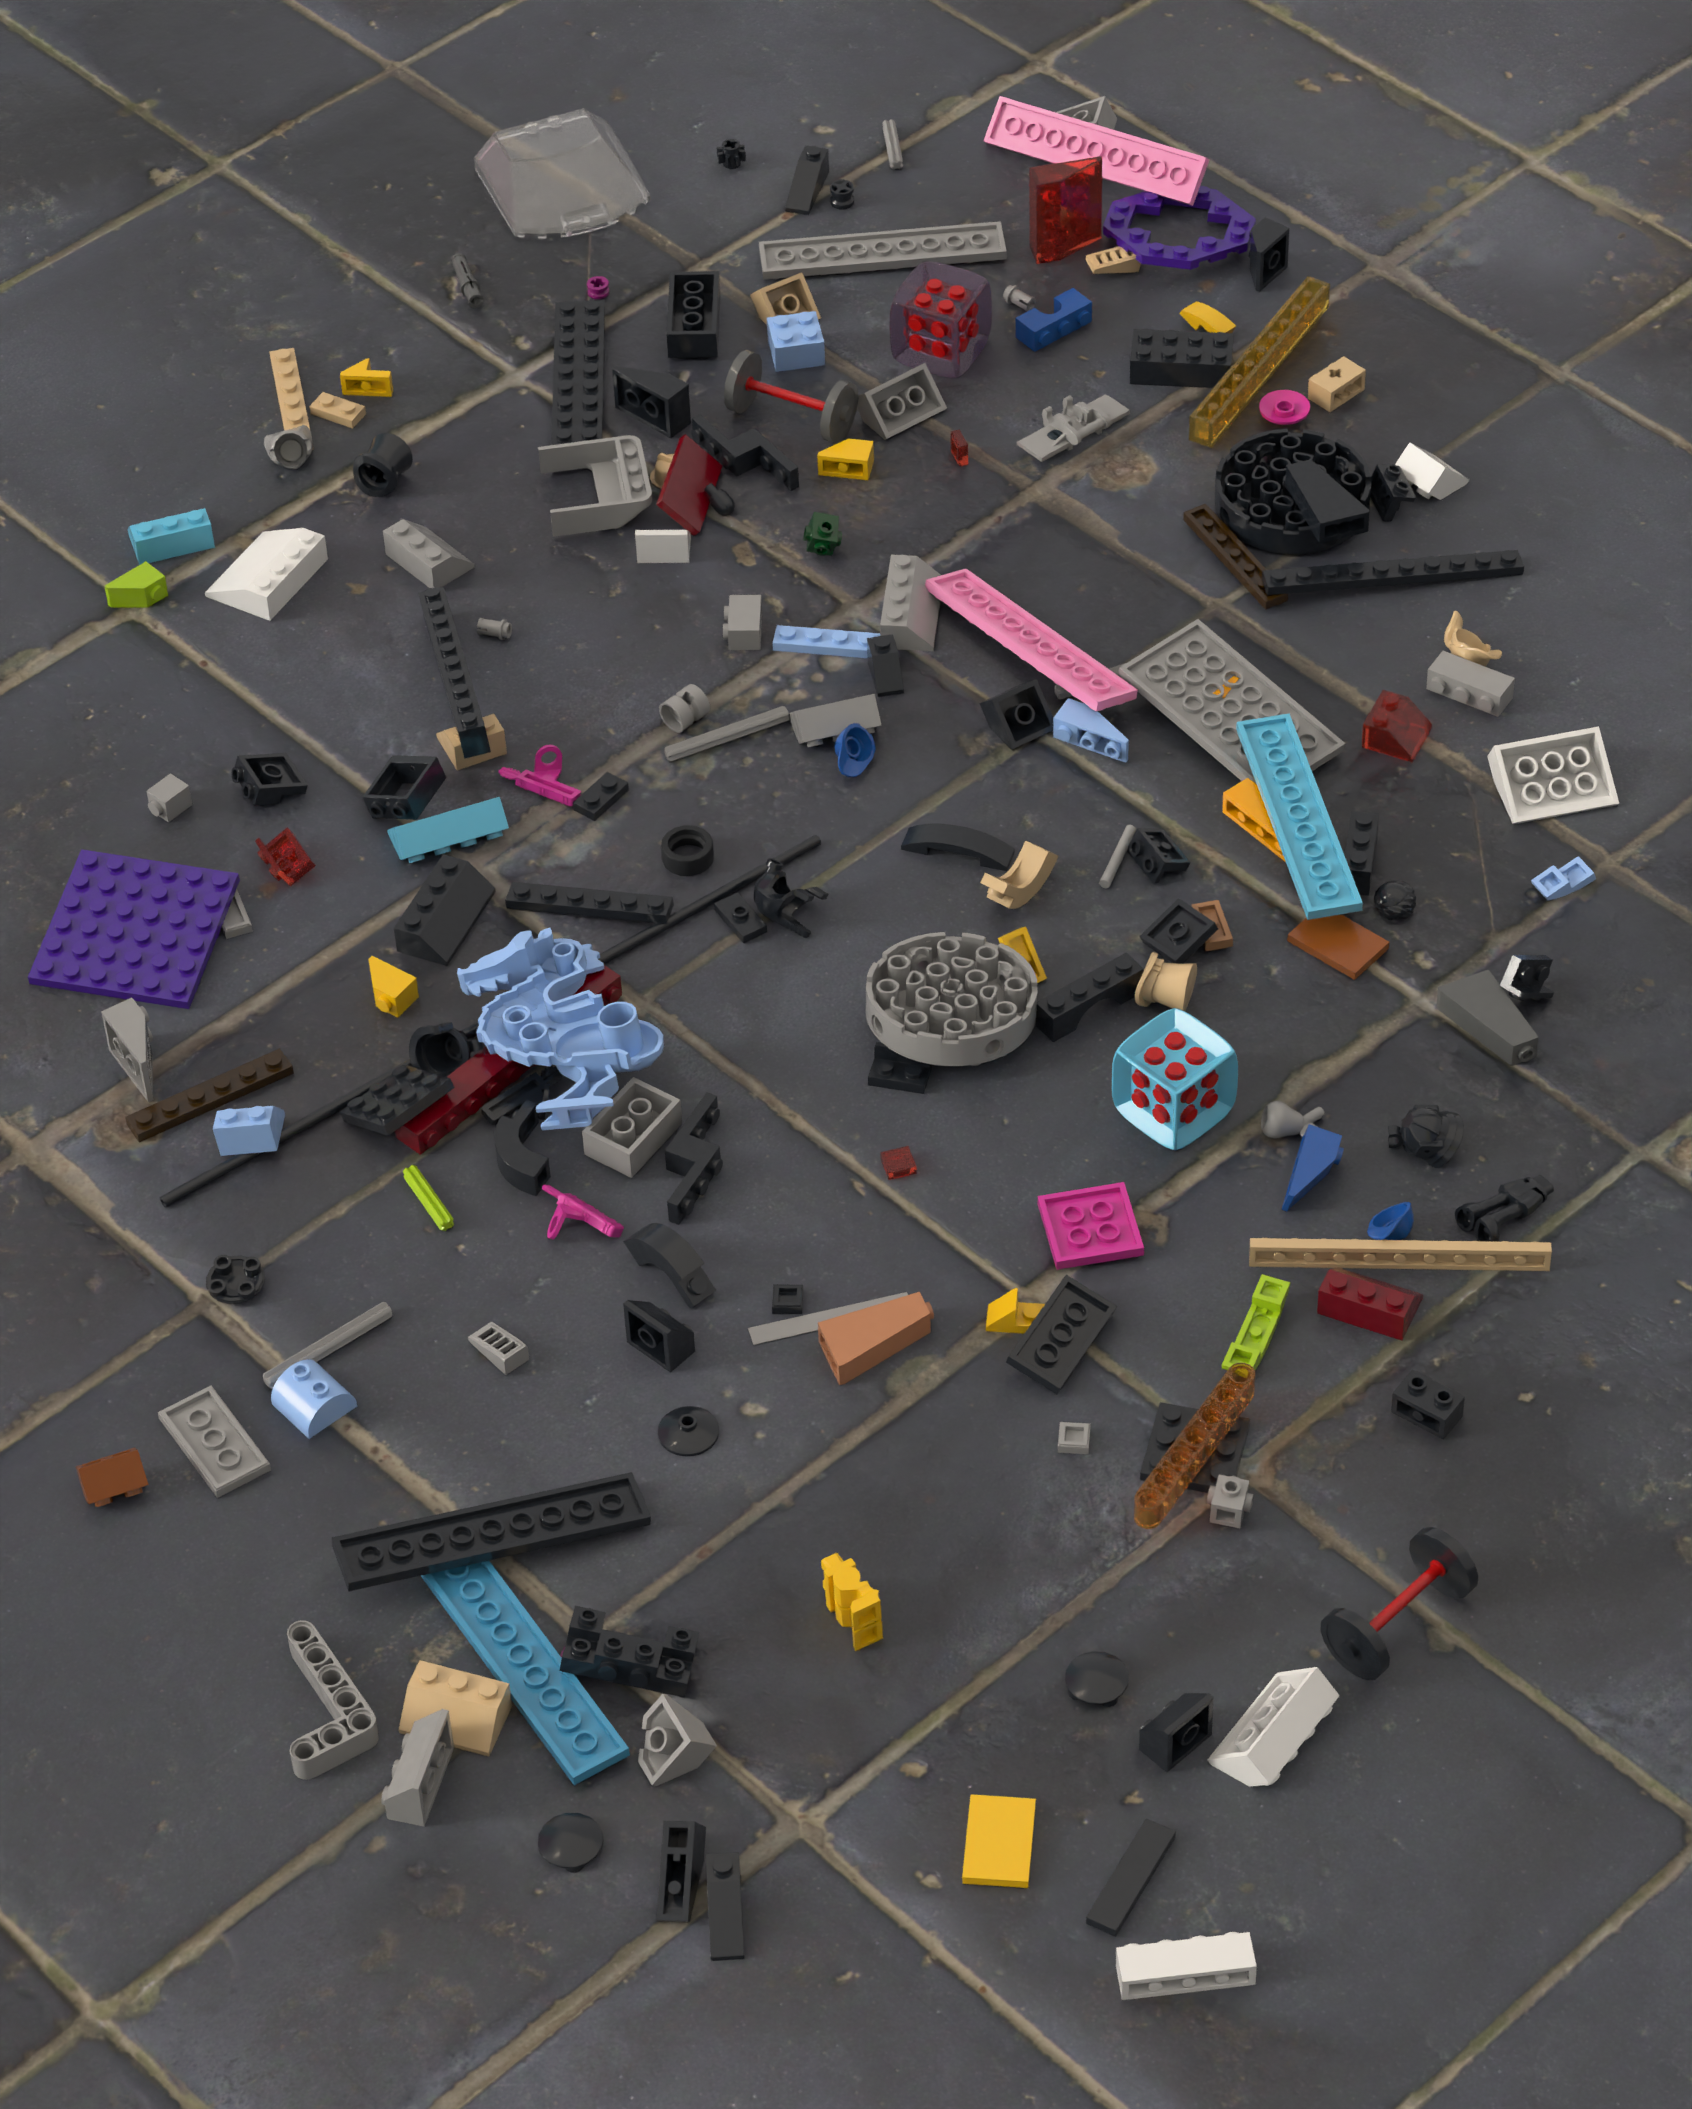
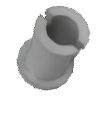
[1003,285,1036,311]
[477,618,512,640]

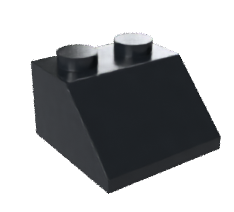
[1249,217,1289,292]
[979,679,1053,750]
[623,1300,695,1373]
[1139,1693,1214,1772]

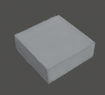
[1058,1422,1091,1454]

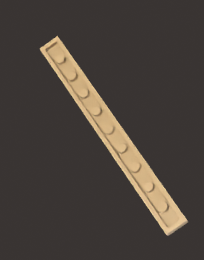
[1249,1238,1552,1271]

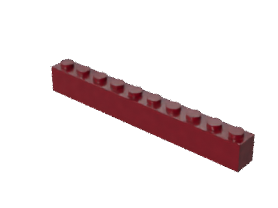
[395,965,622,1155]

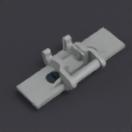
[1017,394,1130,462]

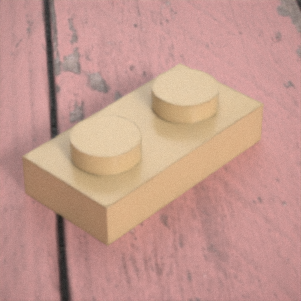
[309,392,366,429]

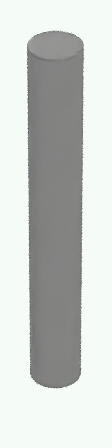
[1099,825,1136,888]

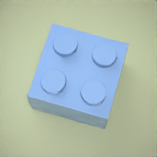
[767,311,825,372]

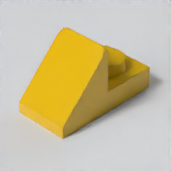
[340,358,393,397]
[998,927,1047,983]
[986,1288,1045,1334]

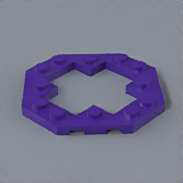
[1103,186,1256,270]

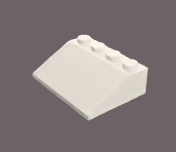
[205,528,328,621]
[1487,726,1619,824]

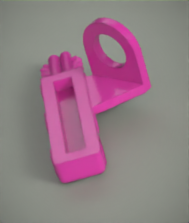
[498,745,581,807]
[542,1185,624,1240]

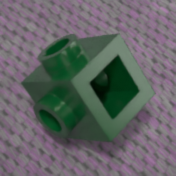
[803,512,842,556]

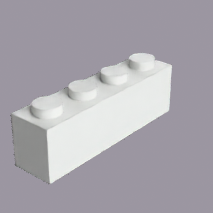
[1116,1932,1256,2000]

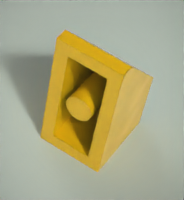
[817,439,874,480]
[368,956,419,1018]

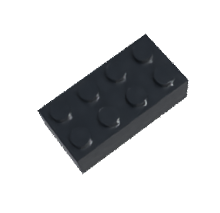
[666,271,721,358]
[1130,329,1234,389]

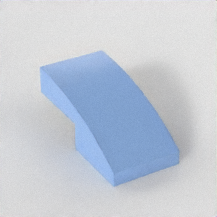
[1531,856,1596,900]

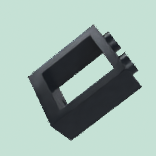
[362,755,447,820]

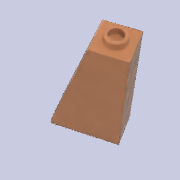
[818,1292,934,1385]

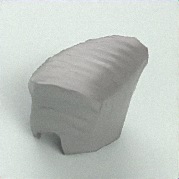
[264,425,313,469]

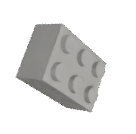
[582,1077,682,1178]

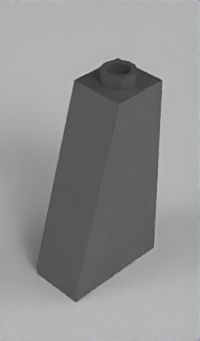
[1436,969,1539,1066]

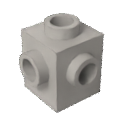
[1207,1474,1254,1529]

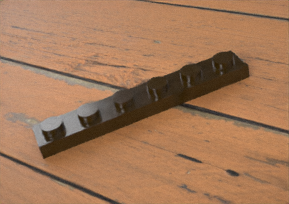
[1183,503,1288,610]
[125,1048,294,1142]

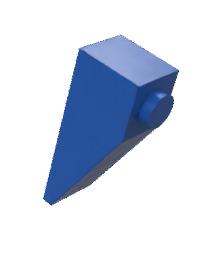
[1281,1124,1344,1211]

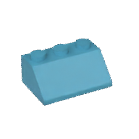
[127,508,215,565]

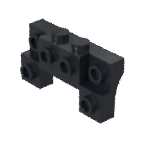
[560,1606,699,1698]

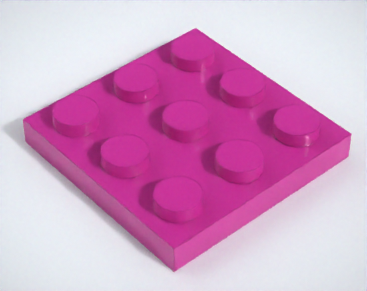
[1038,1182,1144,1270]

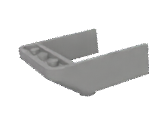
[538,435,652,537]

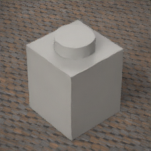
[147,773,192,822]

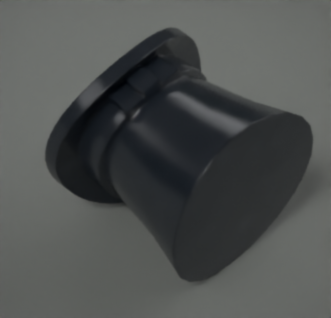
[353,433,413,497]

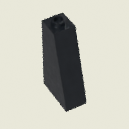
[1285,459,1370,543]

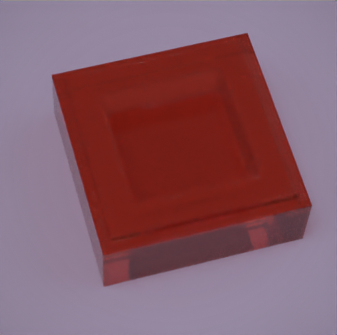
[950,429,968,466]
[880,1146,917,1180]

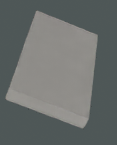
[158,1385,271,1498]

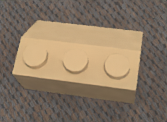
[399,1660,512,1757]

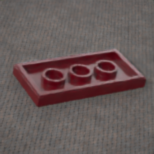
[656,434,722,536]

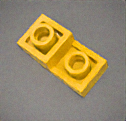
[1179,301,1236,333]

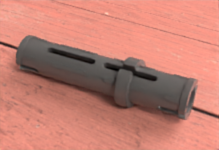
[451,253,483,308]

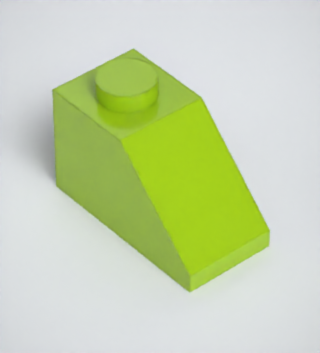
[105,561,168,608]

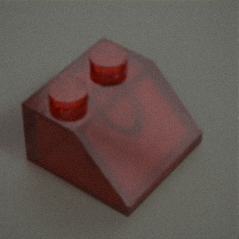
[1362,690,1432,762]

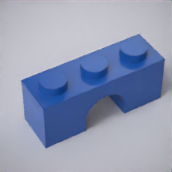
[1015,288,1092,352]

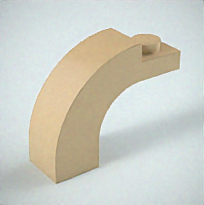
[980,841,1059,909]

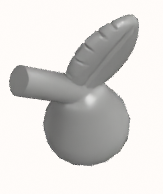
[1261,1101,1325,1139]

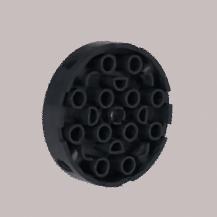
[1215,429,1371,554]

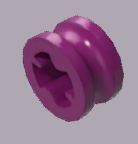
[587,276,609,299]

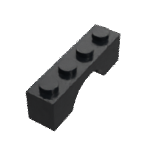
[1036,953,1144,1042]

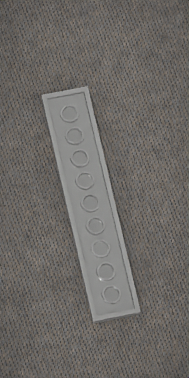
[759,221,1007,280]

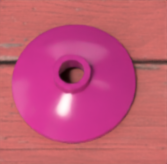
[1259,390,1310,425]

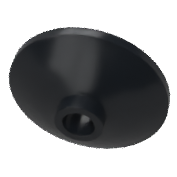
[658,1406,719,1456]

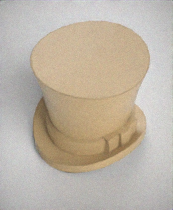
[1135,952,1197,1011]

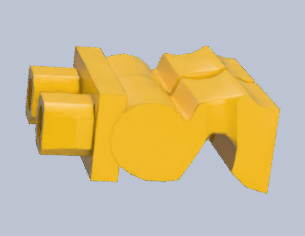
[821,1553,883,1651]

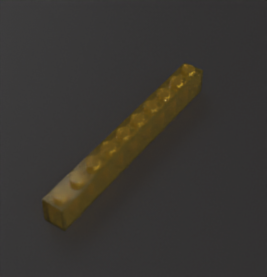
[1189,276,1330,448]

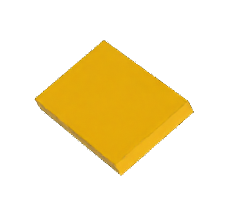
[962,1794,1036,1888]

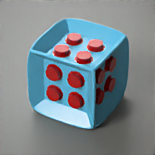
[1112,1008,1238,1150]

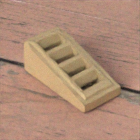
[1086,246,1141,274]

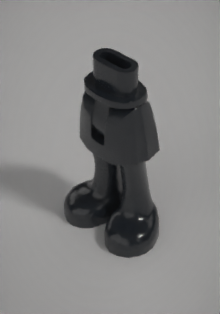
[1455,1175,1554,1242]

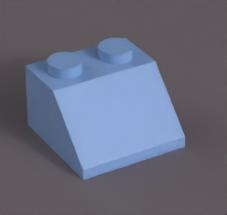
[213,1106,285,1156]

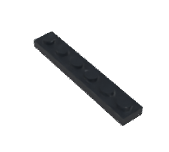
[505,882,674,924]

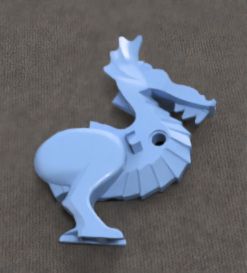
[457,928,664,1130]

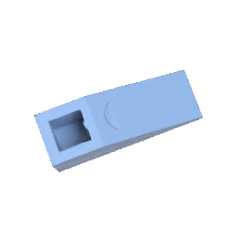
[1053,698,1129,763]

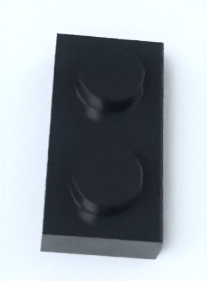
[573,772,629,821]

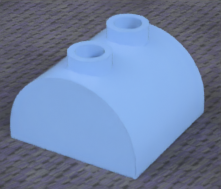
[271,1359,357,1439]

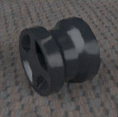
[830,179,854,210]

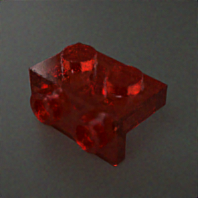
[255,827,316,887]

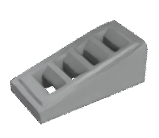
[468,1321,529,1375]

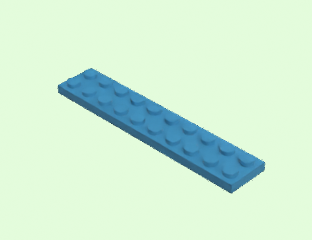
[421,1561,630,1785]

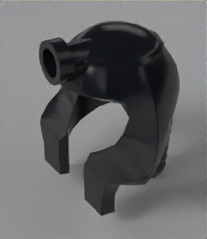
[753,858,829,938]

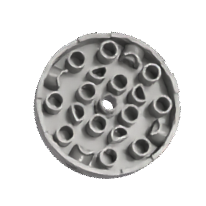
[866,932,1038,1066]

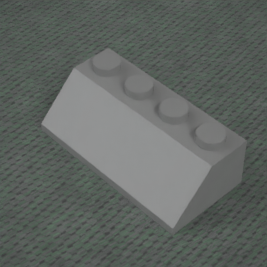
[880,555,941,651]

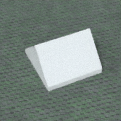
[635,530,691,563]

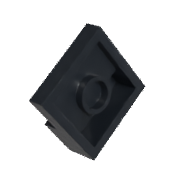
[231,753,308,806]

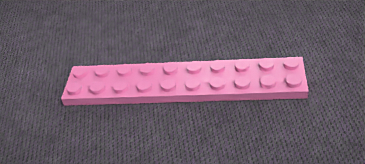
[984,96,1209,206]
[925,569,1138,711]

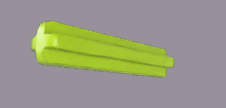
[403,1165,454,1231]

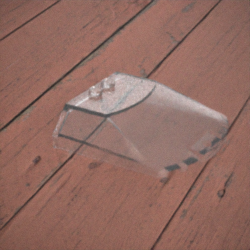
[474,108,651,238]

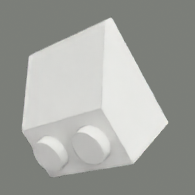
[1395,442,1469,500]

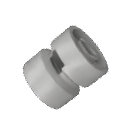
[659,684,710,733]

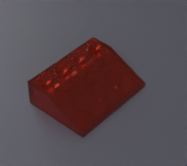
[1029,156,1102,264]

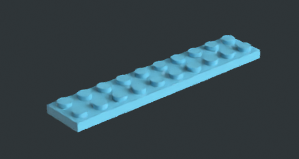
[1236,713,1363,920]

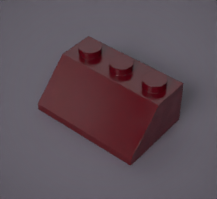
[1317,1267,1423,1341]

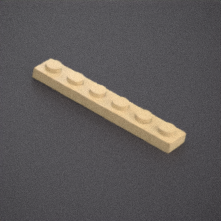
[269,348,314,450]

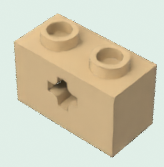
[1308,356,1366,412]

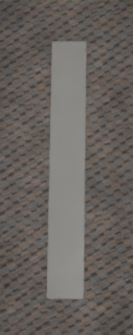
[748,1292,908,1345]

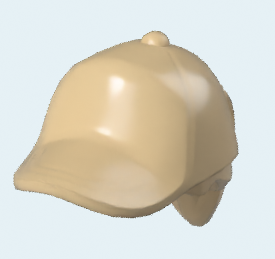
[1444,611,1502,667]

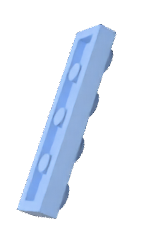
[773,625,880,658]

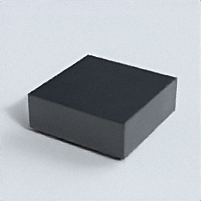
[772,1284,804,1314]

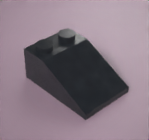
[612,366,691,438]

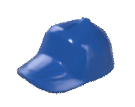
[835,723,876,777]
[1367,1202,1414,1240]

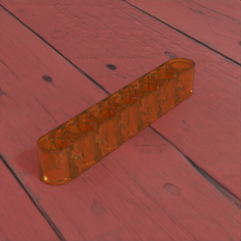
[1134,1363,1255,1529]

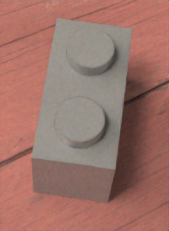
[723,595,762,650]

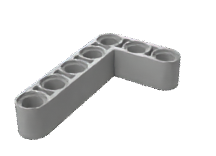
[287,1621,379,1780]

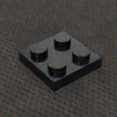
[1139,898,1218,964]

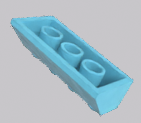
[387,797,509,863]

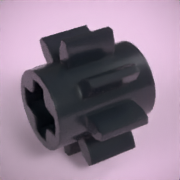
[717,139,746,169]

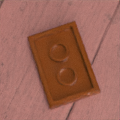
[1287,914,1389,980]

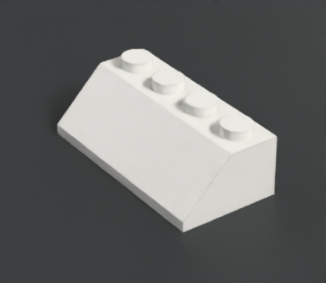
[1207,1667,1339,1787]

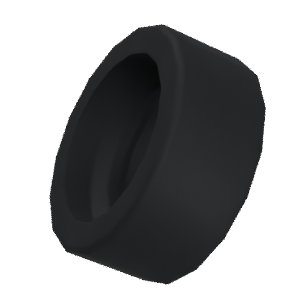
[661,825,714,876]

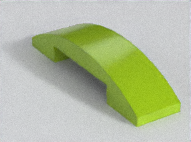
[1222,1274,1290,1377]

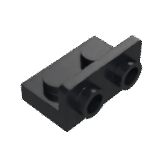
[1370,464,1416,521]
[1127,828,1190,883]
[1500,955,1554,1001]
[868,1042,932,1094]

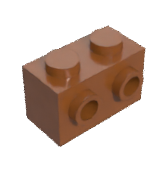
[75,1447,149,1507]

